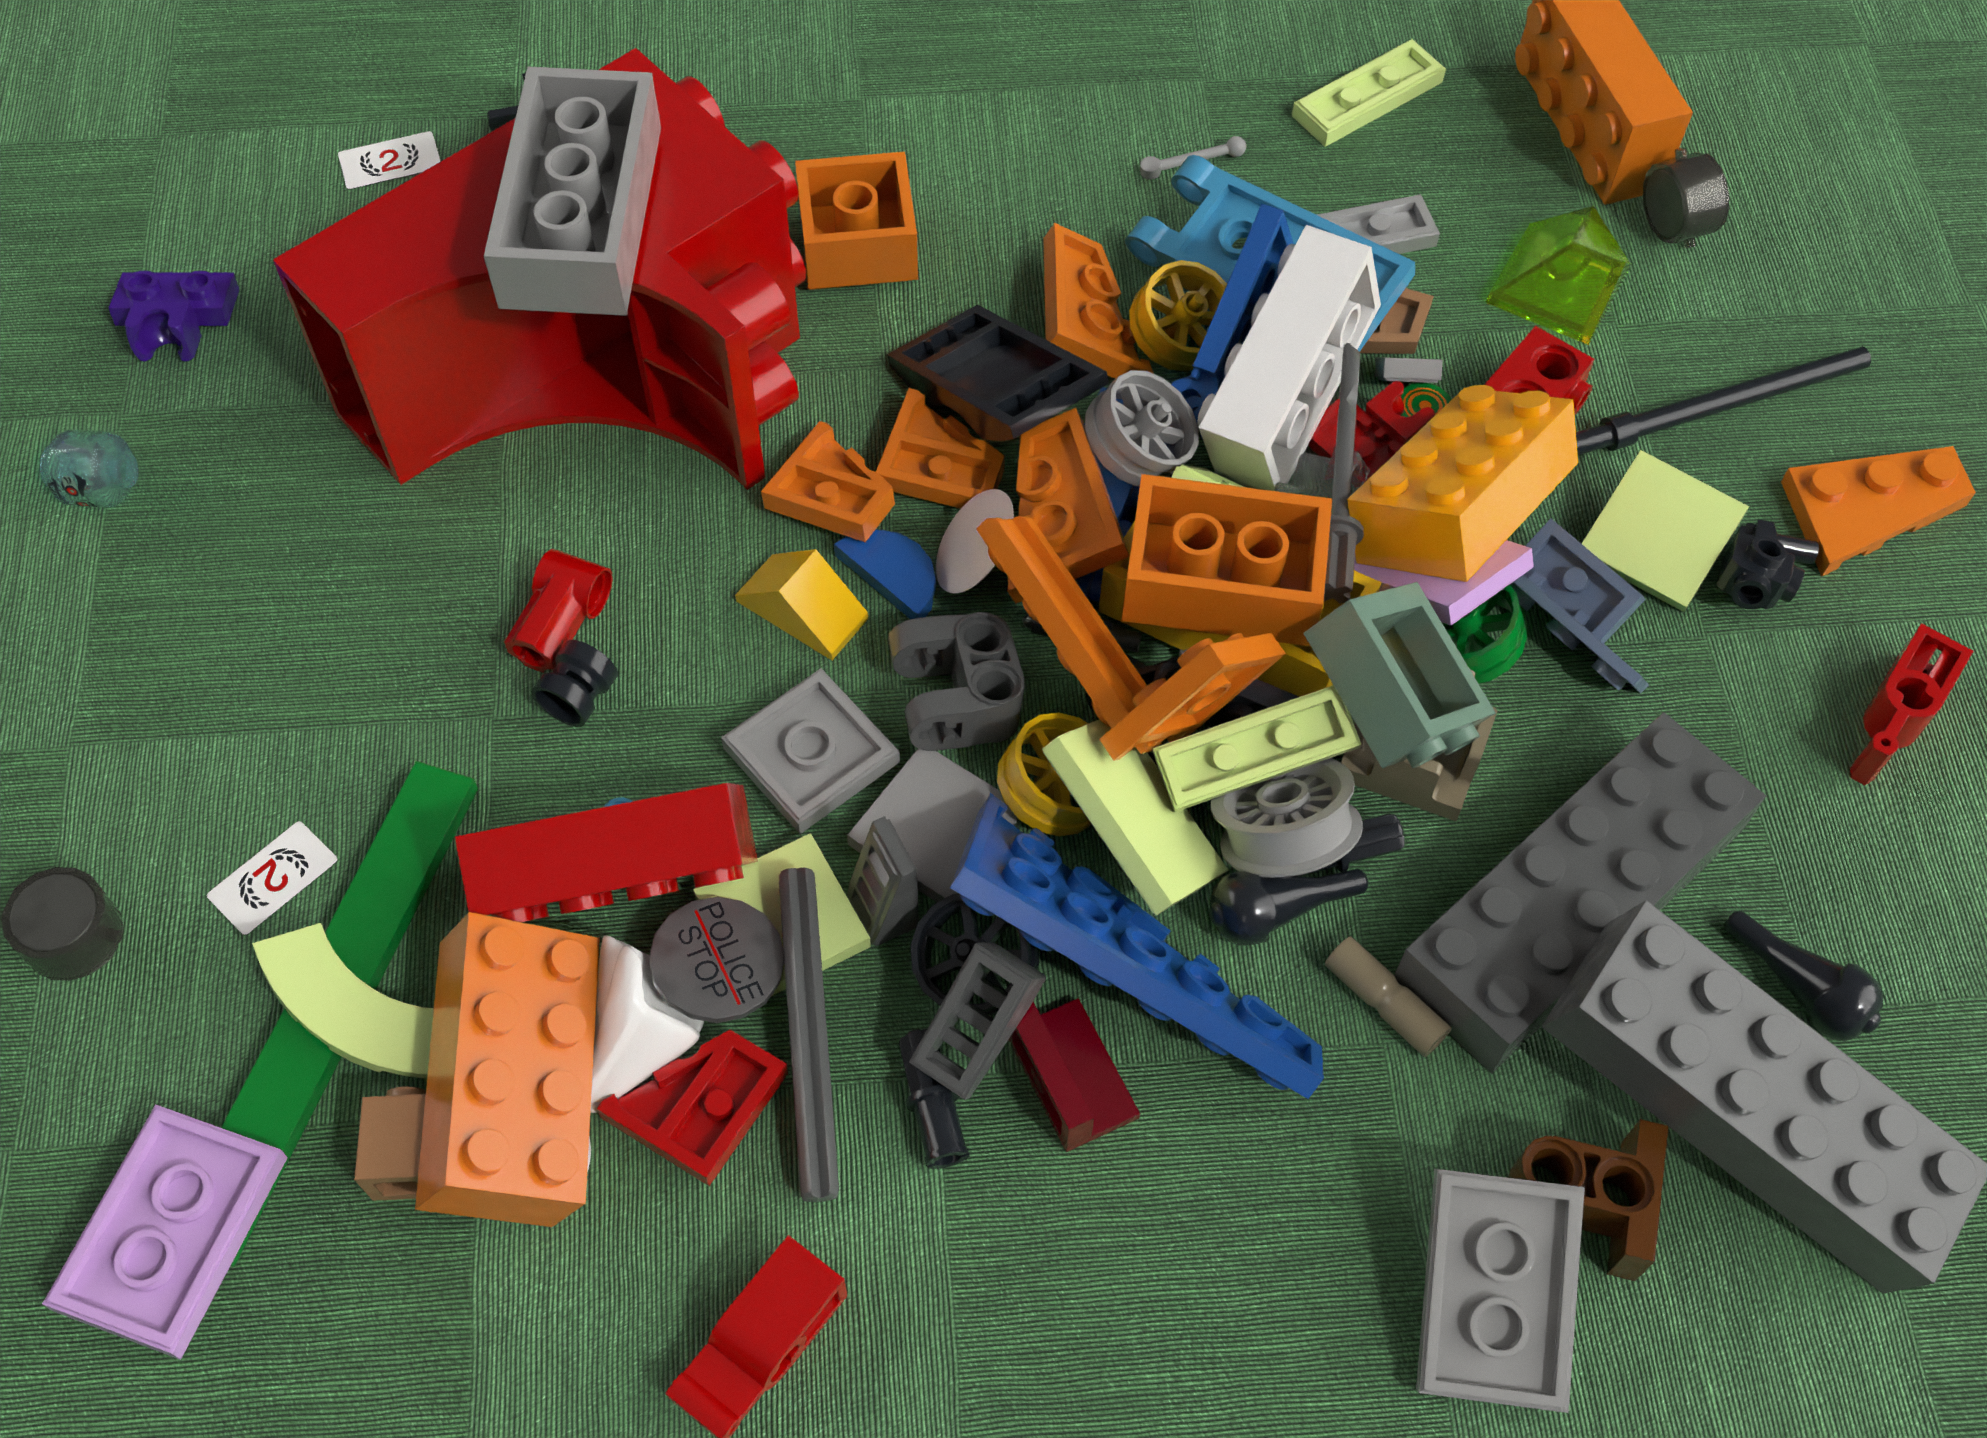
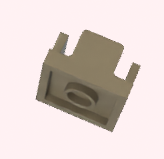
[1341,670,1498,821]

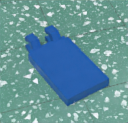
[1172,203,1294,443]

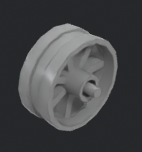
[1085,370,1199,487]

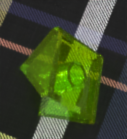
[1486,206,1631,345]

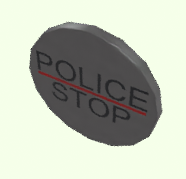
[649,897,784,1023]

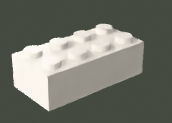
[1197,225,1381,492]

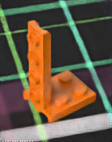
[976,516,1286,761]

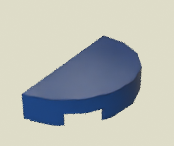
[834,529,936,620]

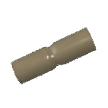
[1324,936,1452,1058]

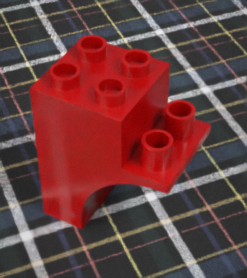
[273,48,806,490]

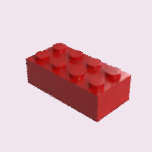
[455,783,758,922]

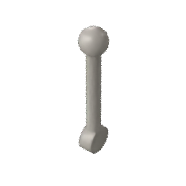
[1140,136,1246,179]

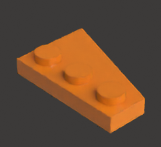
[1043,223,1154,379]

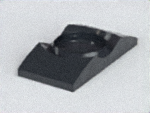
[887,305,1109,441]

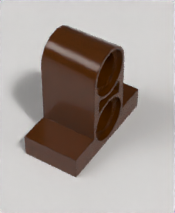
[1508,1119,1668,1281]

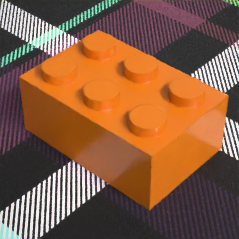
[1122,474,1332,646]

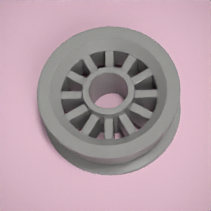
[1211,758,1363,878]

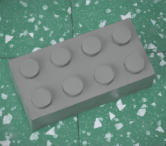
[484,66,661,316]

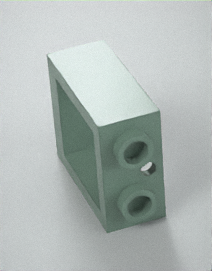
[1303,582,1496,769]

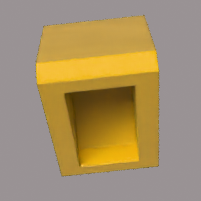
[735,549,868,660]

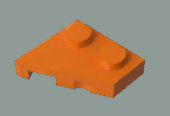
[876,388,1005,509]
[761,421,895,542]

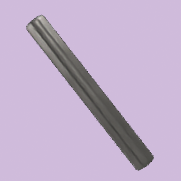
[779,868,839,1202]

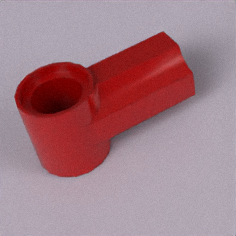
[504,549,613,673]

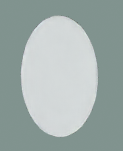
[936,489,1014,593]

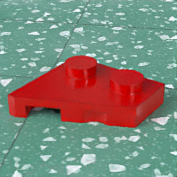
[597,1030,788,1186]

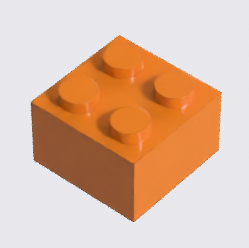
[795,151,918,290]

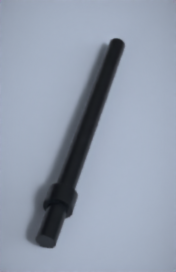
[1576,346,1871,455]

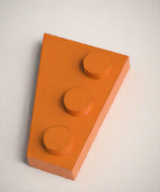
[1007,408,1130,604]
[1781,446,1976,577]

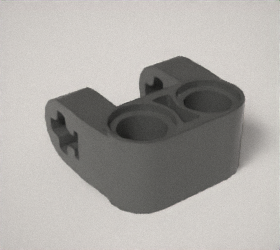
[887,612,1024,751]

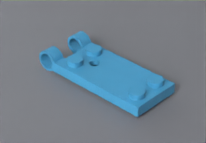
[1125,155,1415,352]

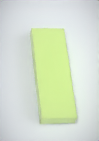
[1292,39,1446,147]
[1153,685,1362,812]

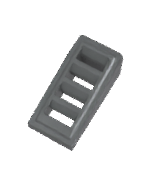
[847,816,919,946]
[909,942,1047,1100]

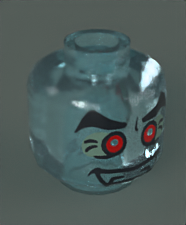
[40,430,139,508]

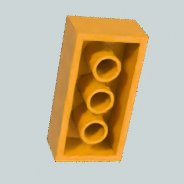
[1347,385,1578,582]

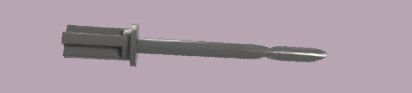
[1324,343,1364,604]

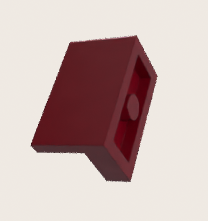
[1008,998,1140,1152]

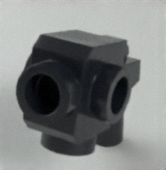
[1716,519,1819,609]

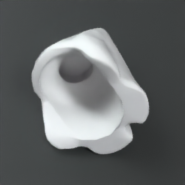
[590,935,704,1113]

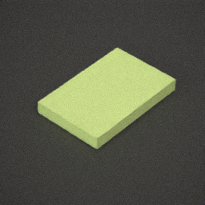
[1042,719,1228,915]

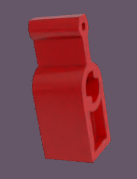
[1850,623,1974,786]
[665,1235,848,1438]

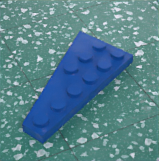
[950,793,1324,1099]

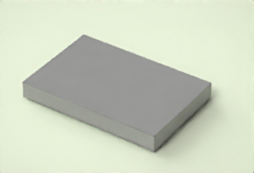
[1416,1169,1585,1413]

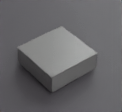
[1375,357,1443,383]

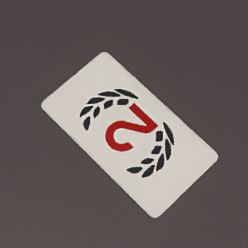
[338,131,441,189]
[207,821,338,935]

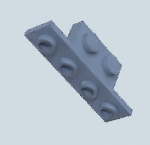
[1510,518,1649,694]

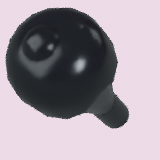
[1209,868,1368,945]
[1724,910,1883,1041]

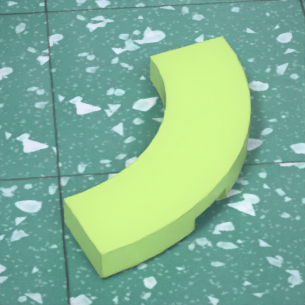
[252,923,434,1081]

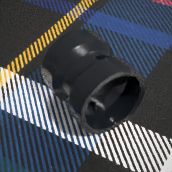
[531,639,618,727]

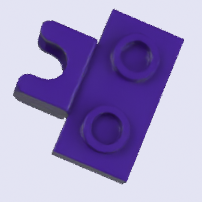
[108,270,240,362]

